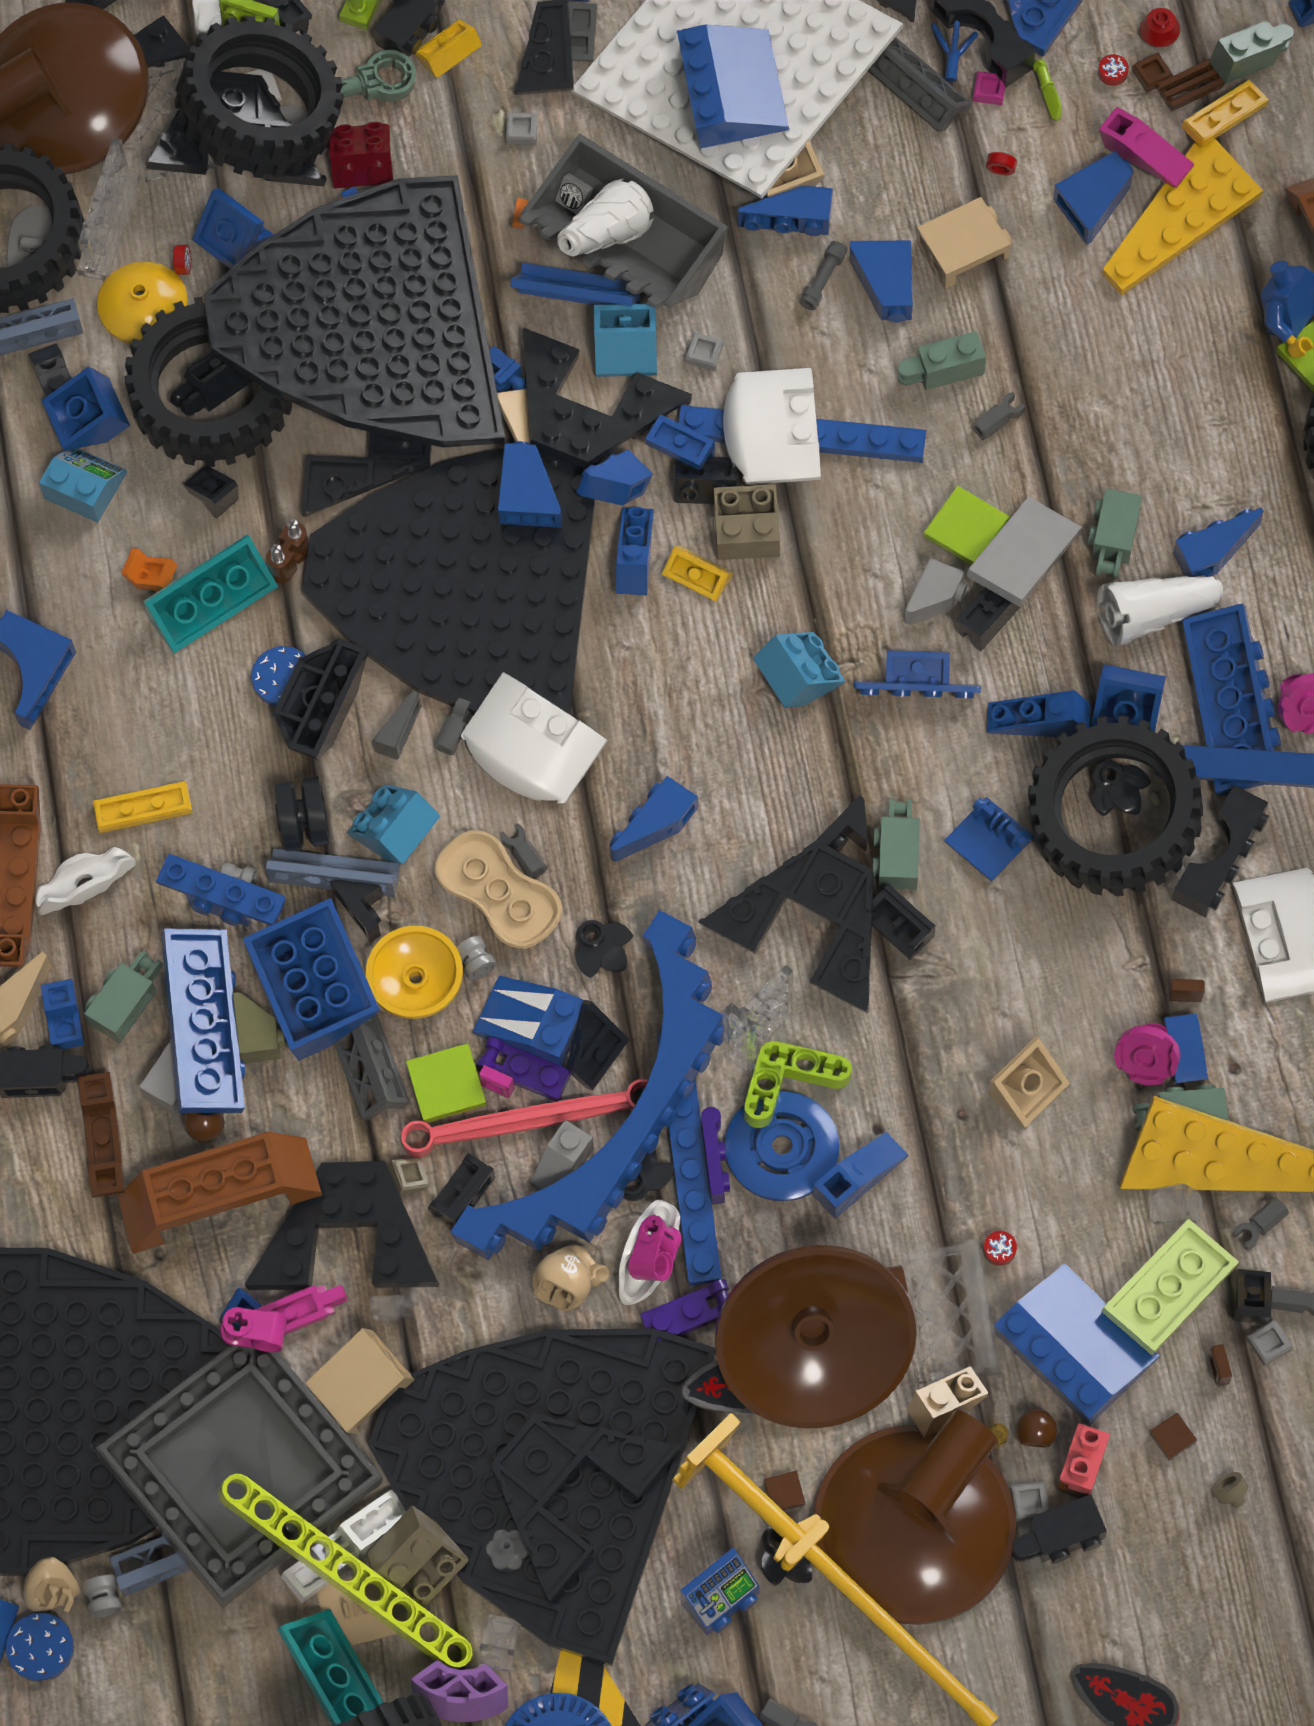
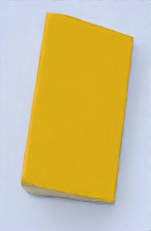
[414,19,482,78]
[661,545,734,602]

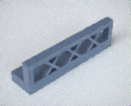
[0,298,83,356]
[266,848,400,898]
[110,1536,190,1597]

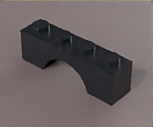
[930,0,1035,88]
[1172,785,1270,918]

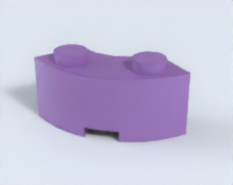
[411,1660,508,1722]

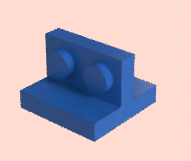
[192,188,274,269]

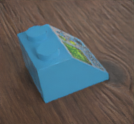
[39,448,127,523]

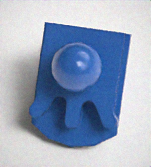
[489,345,526,393]

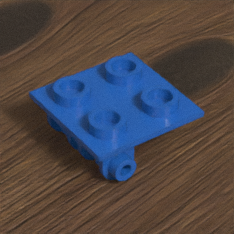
[944,797,1034,882]
[644,1683,716,1726]

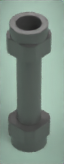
[799,241,847,310]

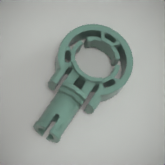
[340,50,416,102]

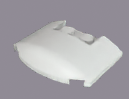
[723,368,821,485]
[461,672,607,804]
[1232,867,1314,1003]

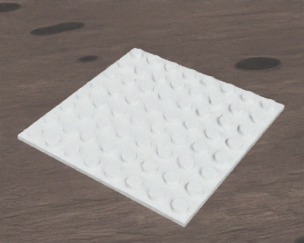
[571,0,903,198]

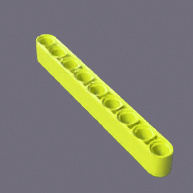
[218,1474,472,1669]

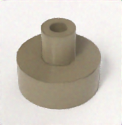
[1212,1472,1248,1508]

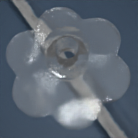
[486,1529,528,1570]

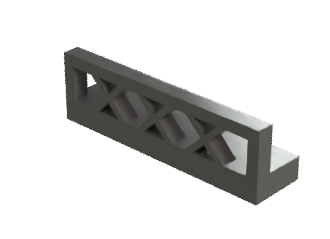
[868,37,973,132]
[334,1014,410,1120]

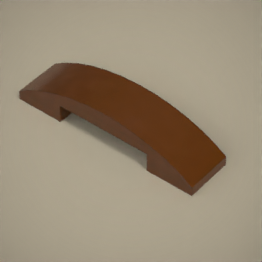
[78,1072,125,1198]

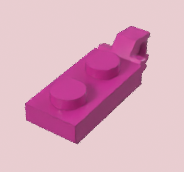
[255,1284,348,1336]

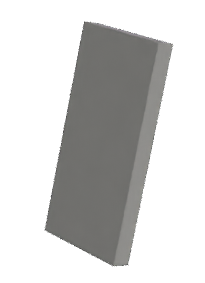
[966,497,1082,607]

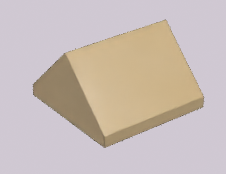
[766,140,825,197]
[988,1036,1070,1127]

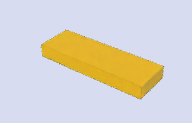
[1181,80,1269,147]
[93,781,193,834]

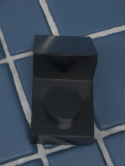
[28,343,72,397]
[183,465,239,518]
[817,795,867,852]
[331,880,383,942]
[1233,1269,1271,1324]

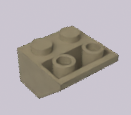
[714,484,780,560]
[367,1505,469,1608]

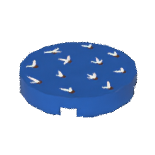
[251,646,306,707]
[6,1613,74,1682]

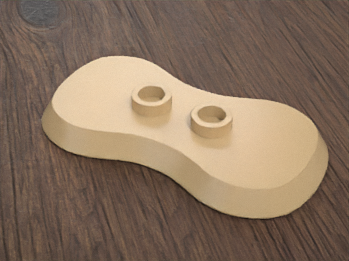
[435,830,562,948]

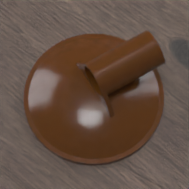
[0,3,149,175]
[715,1245,917,1428]
[814,1410,1016,1625]

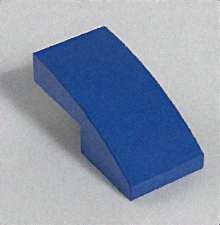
[41,979,85,1050]
[1164,1013,1208,1083]

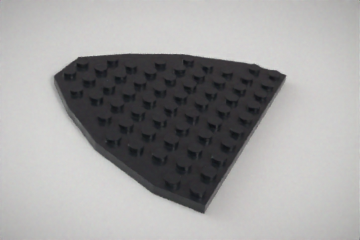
[203,175,505,448]
[302,448,600,715]
[0,1247,231,1576]
[368,1328,716,1666]

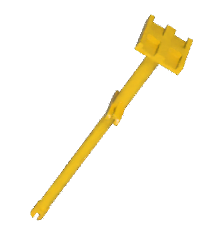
[672,1413,999,1726]

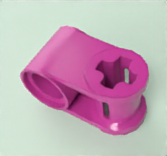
[628,1215,682,1281]
[220,1307,287,1352]

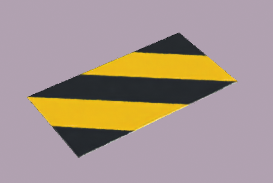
[550,1650,641,1726]

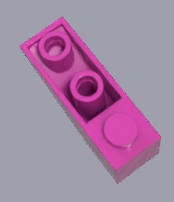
[1099,107,1194,188]

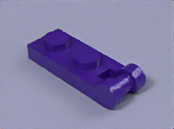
[475,1036,571,1102]
[701,1107,731,1205]
[640,1279,730,1342]

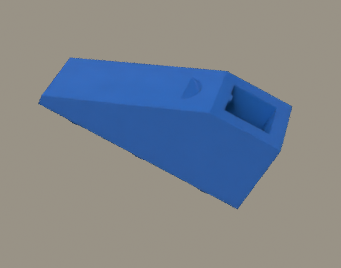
[738,186,833,236]
[616,507,654,595]
[1173,507,1264,577]
[987,690,1090,737]
[609,776,698,862]
[813,1132,908,1219]

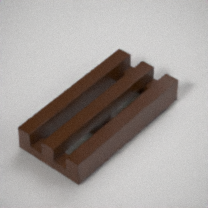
[1157,59,1225,111]

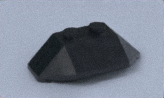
[273,638,368,760]

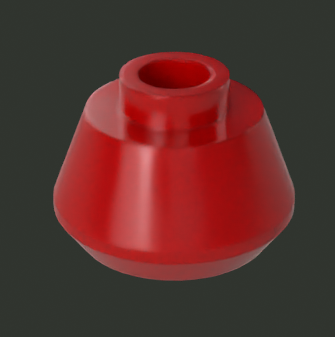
[1140,8,1180,47]

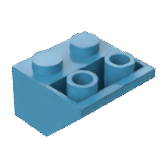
[594,304,657,377]
[753,632,846,708]
[347,785,441,865]

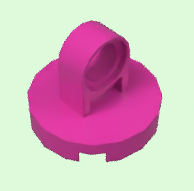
[1277,673,1314,734]
[1114,1023,1181,1086]

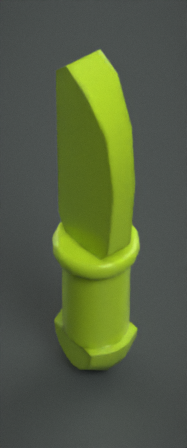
[1033,59,1062,121]

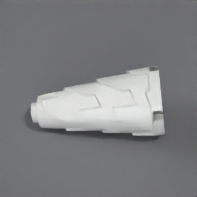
[557,179,654,257]
[1097,575,1223,647]

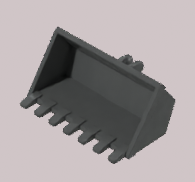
[518,134,728,308]

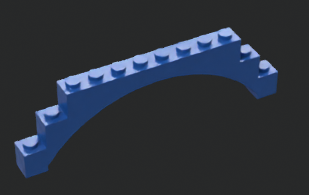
[450,910,728,1261]

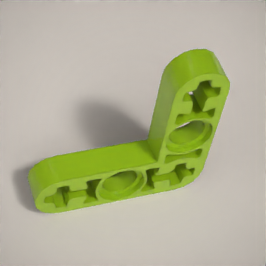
[744,1041,852,1128]

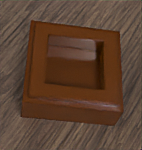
[1132,52,1173,93]
[1169,979,1205,1002]
[1208,1344,1232,1387]
[1149,1413,1197,1460]
[764,1470,806,1511]

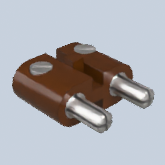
[266,519,309,584]

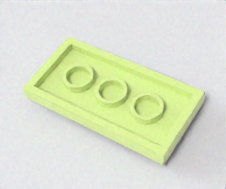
[1102,1219,1239,1355]

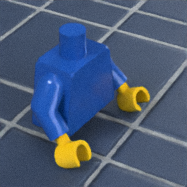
[1261,261,1314,358]

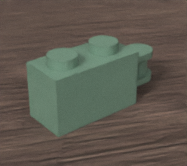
[1209,21,1294,84]
[898,331,986,390]
[1088,488,1143,579]
[873,799,920,889]
[84,951,163,1044]
[1133,1085,1229,1131]

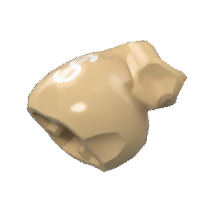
[532,1244,610,1311]

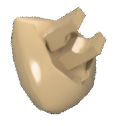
[23,1557,81,1612]

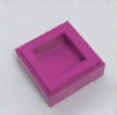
[973,71,1005,105]
[479,1065,515,1098]

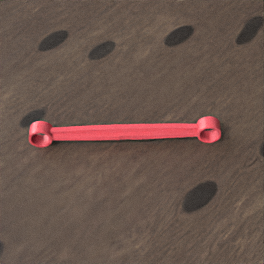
[401,1079,648,1157]

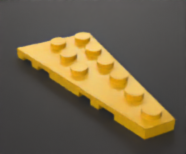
[1102,139,1263,296]
[1119,1096,1314,1192]

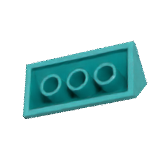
[143,534,278,654]
[277,1609,384,1726]

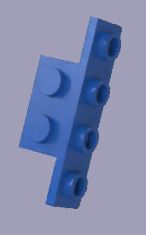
[854,650,981,698]
[156,854,286,927]

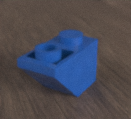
[577,449,653,506]

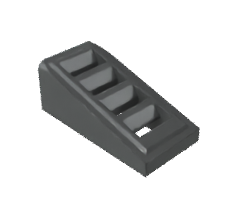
[372,691,422,760]

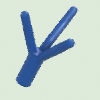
[931,21,978,82]

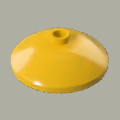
[97,261,188,344]
[366,926,463,1019]

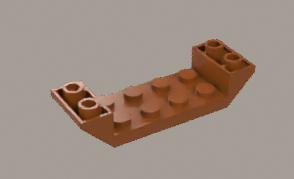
[0,784,41,967]
[117,1132,322,1254]

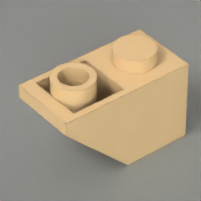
[906,1366,988,1437]

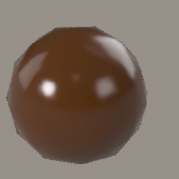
[183,1113,225,1142]
[1015,1409,1058,1448]

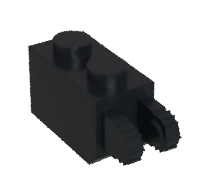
[374,0,445,57]
[170,353,253,417]
[0,1045,92,1098]
[1011,1494,1107,1564]

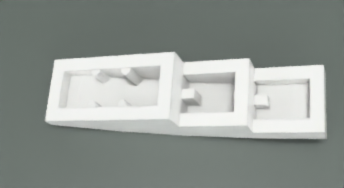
[281,1489,406,1603]

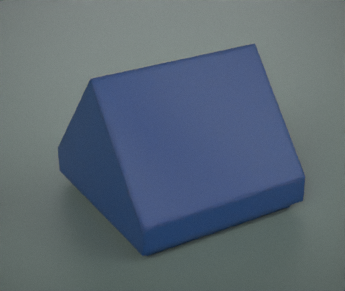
[1288,0,1314,27]
[220,1288,262,1331]

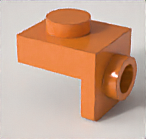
[122,548,178,591]

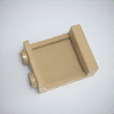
[916,197,1012,289]
[305,1328,415,1434]

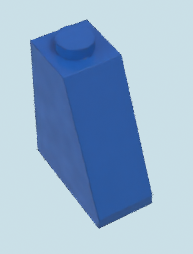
[1053,151,1133,245]
[850,240,913,323]
[498,441,562,528]

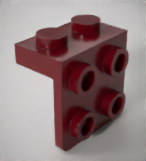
[330,122,394,189]

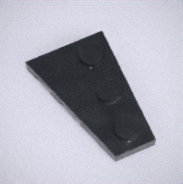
[514,0,574,95]

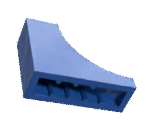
[0,610,76,730]

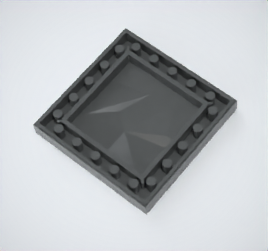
[96,1346,382,1609]

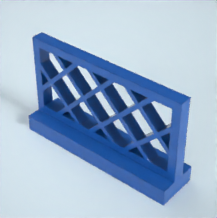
[510,262,642,306]

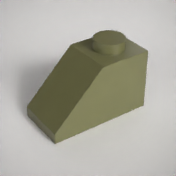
[233,992,286,1064]

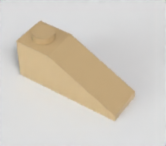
[0,951,52,1048]

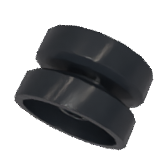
[275,776,330,851]

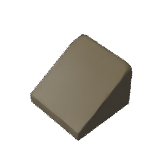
[387,1157,430,1197]

